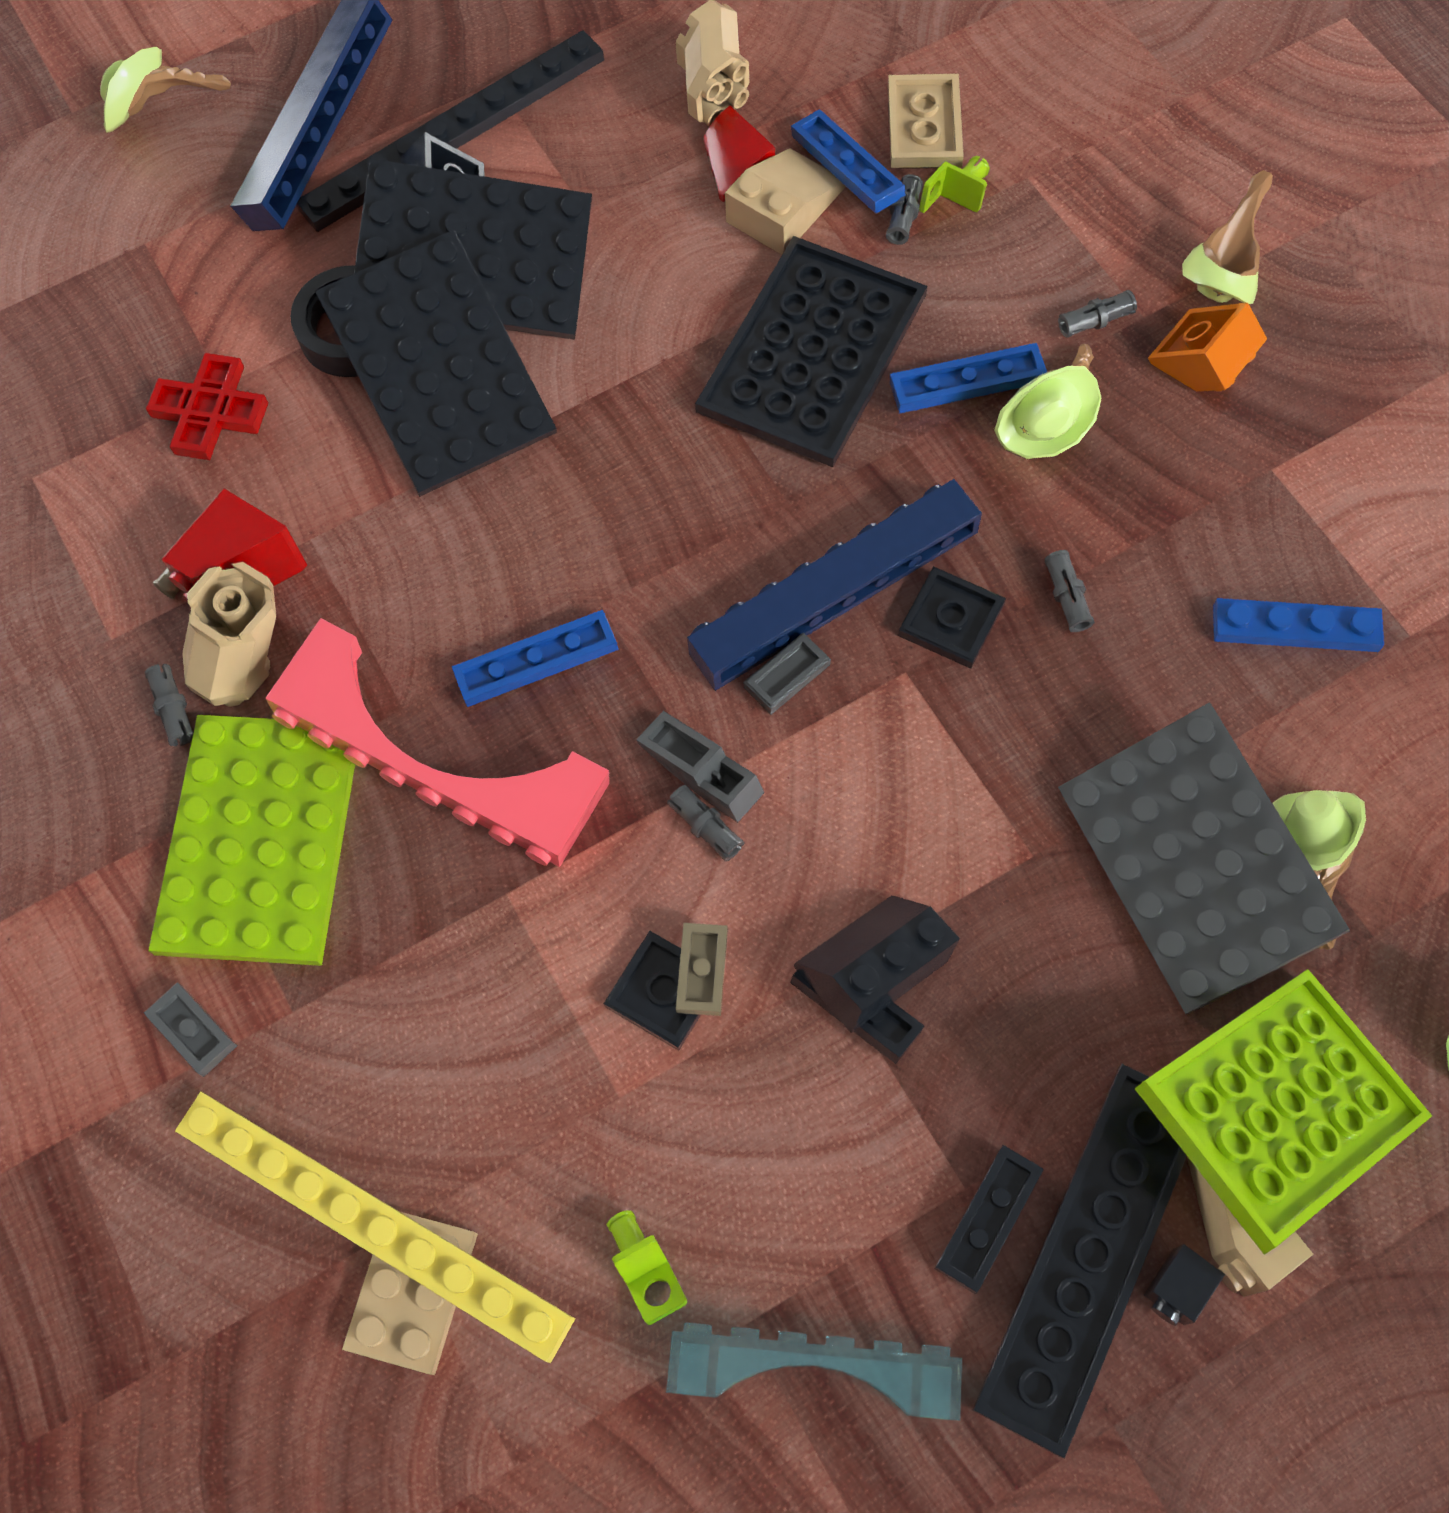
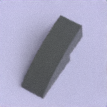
[636,711,765,823]

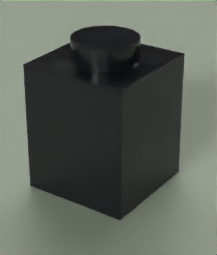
[1144,1244,1225,1326]

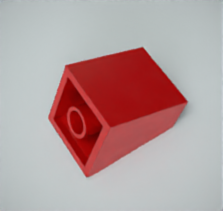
[161,488,307,603]

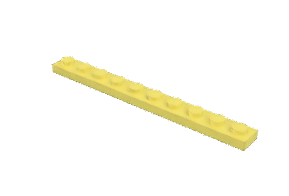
[175,1091,576,1363]

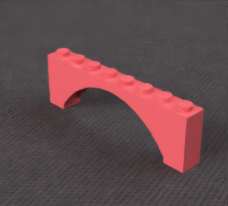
[265,618,609,867]

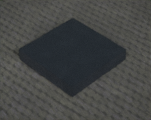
[898,566,1006,669]
[603,930,701,1051]

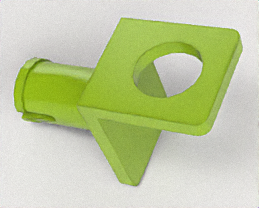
[919,156,990,213]
[607,1210,687,1325]

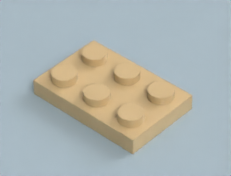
[888,74,964,168]
[342,1212,478,1375]

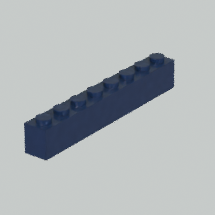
[230,0,393,231]
[687,479,982,691]

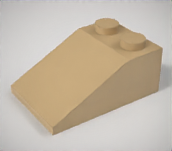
[725,148,846,254]
[1187,1157,1313,1297]

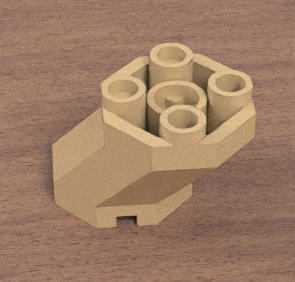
[676,0,750,126]
[183,562,276,707]

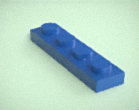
[791,109,905,214]
[889,343,1047,414]
[1213,598,1384,652]
[452,610,618,707]

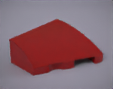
[703,105,775,202]

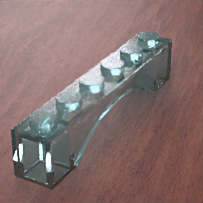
[666,1323,962,1421]

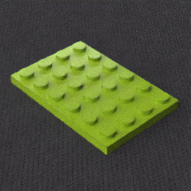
[149,715,355,966]
[1135,969,1432,1255]

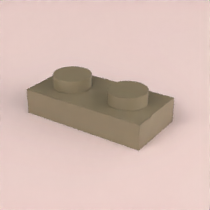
[676,923,728,1016]

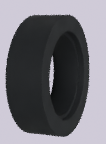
[290,265,358,377]

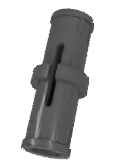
[886,174,923,245]
[1058,290,1137,338]
[1044,550,1095,632]
[145,664,194,747]
[667,785,745,861]

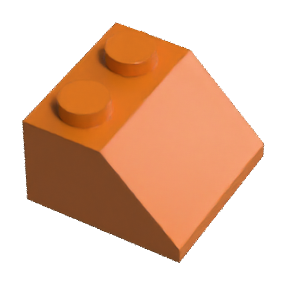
[1148,302,1267,392]

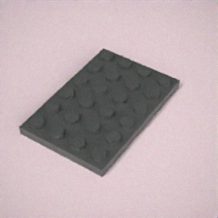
[1058,702,1350,1015]

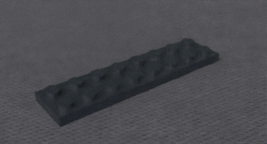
[972,1064,1187,1459]

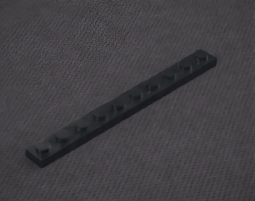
[296,30,604,232]

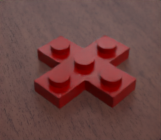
[146,353,269,460]

